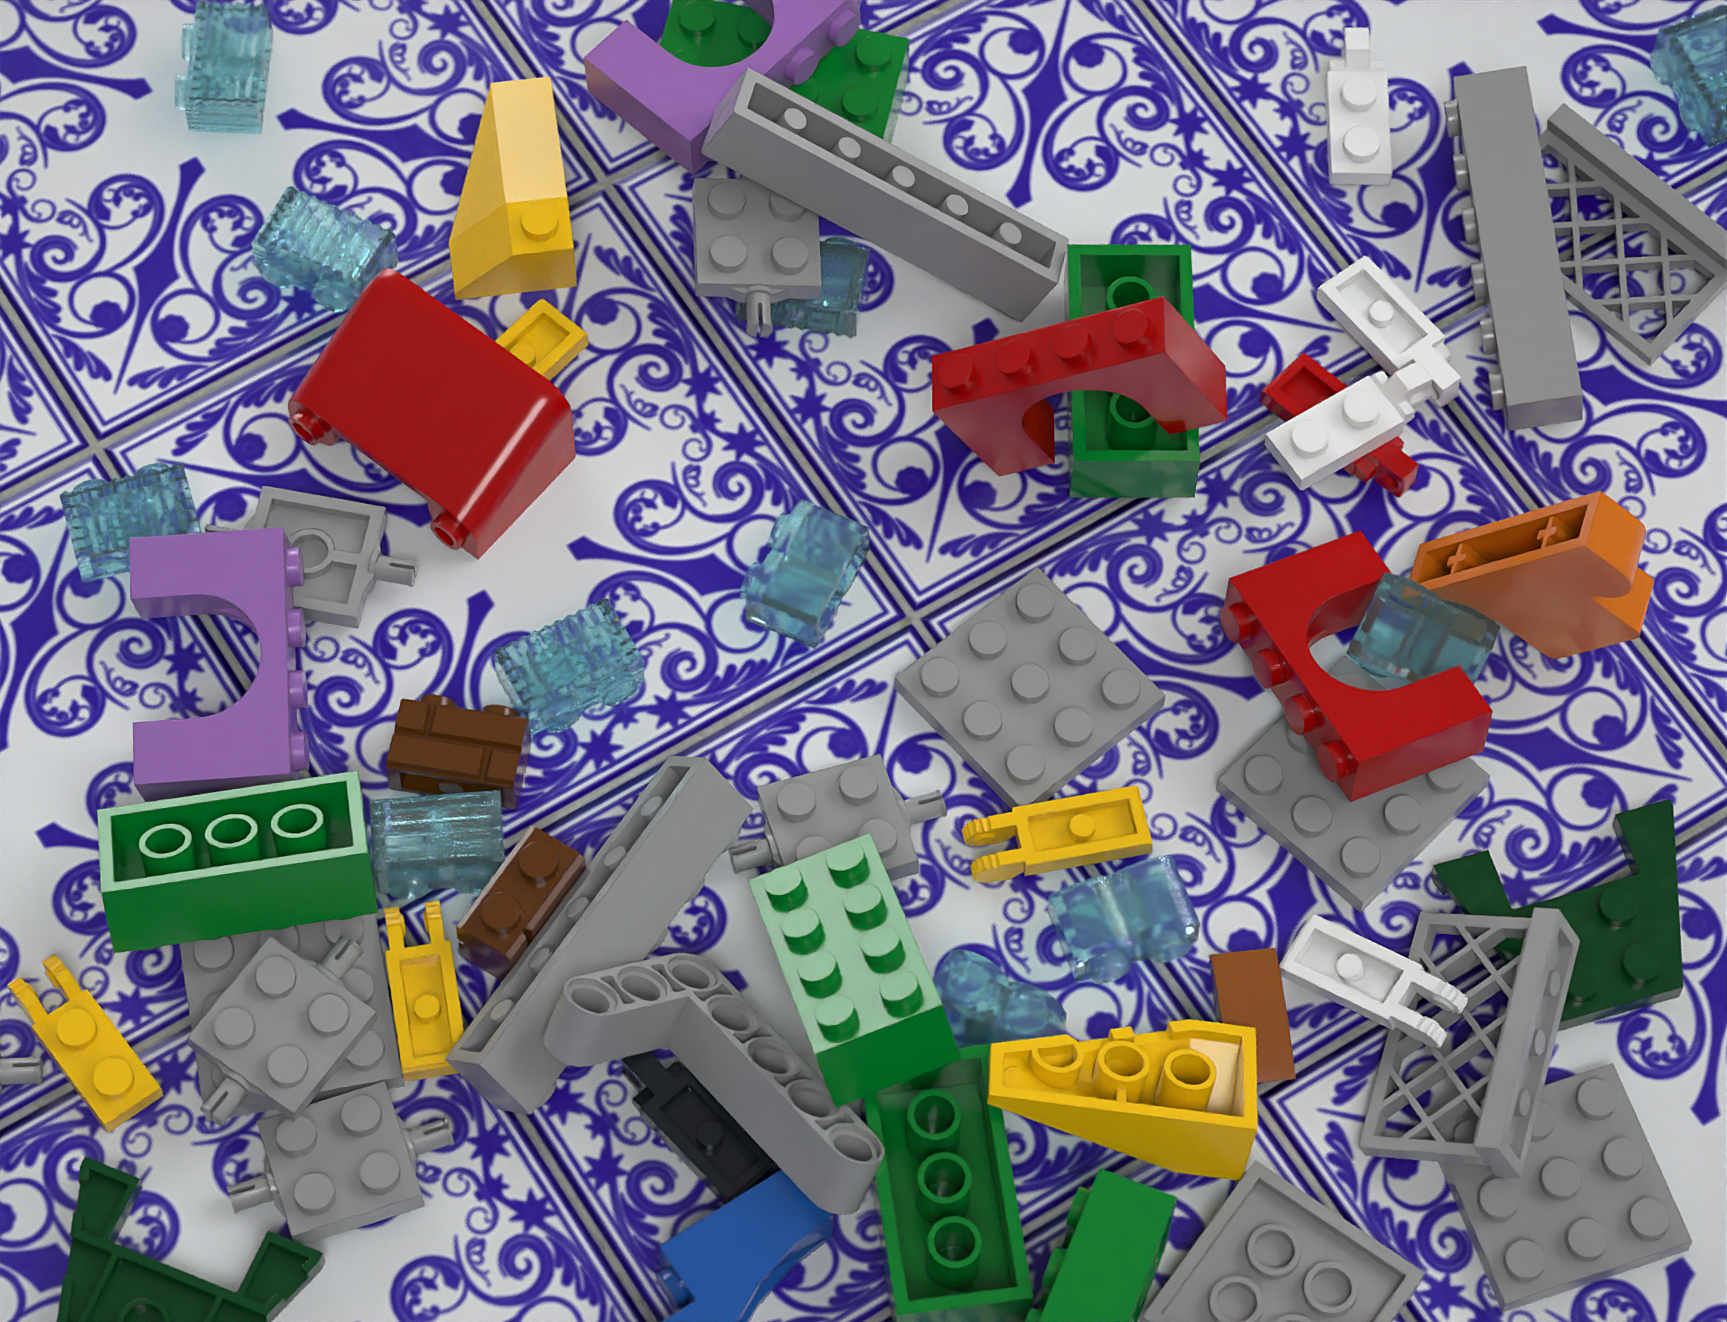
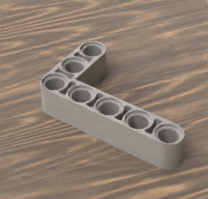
[543,953,884,1215]

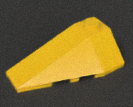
[449,77,577,300]
[987,1019,1258,1181]

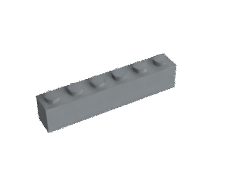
[1444,66,1583,431]
[701,68,1069,322]
[445,756,754,1115]

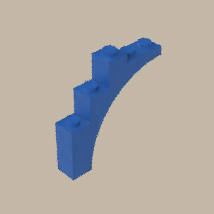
[656,1170,833,1322]

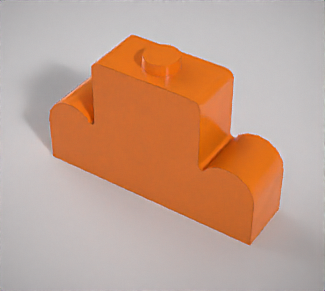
[1404,491,1655,659]

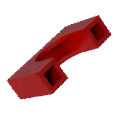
[932,296,1228,476]
[1220,530,1493,802]

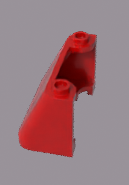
[288,268,576,560]

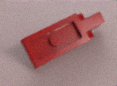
[1260,353,1419,498]

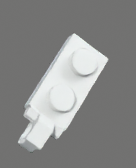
[1325,28,1392,185]
[1317,256,1462,409]
[1265,361,1433,491]

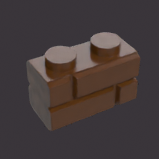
[386,694,532,810]
[456,826,586,981]

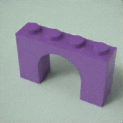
[584,0,861,175]
[129,527,310,802]

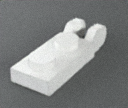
[1279,914,1468,1049]

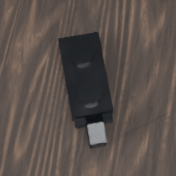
[621,1051,780,1205]

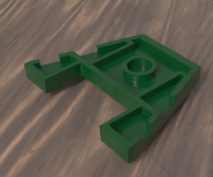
[1430,799,1684,1031]
[57,1156,325,1322]

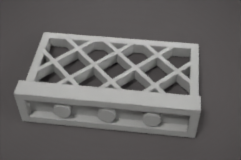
[1469,103,1727,366]
[1358,908,1580,1178]

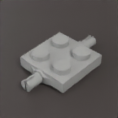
[692,175,822,337]
[205,486,418,629]
[728,754,947,881]
[187,935,377,1126]
[227,1081,454,1245]

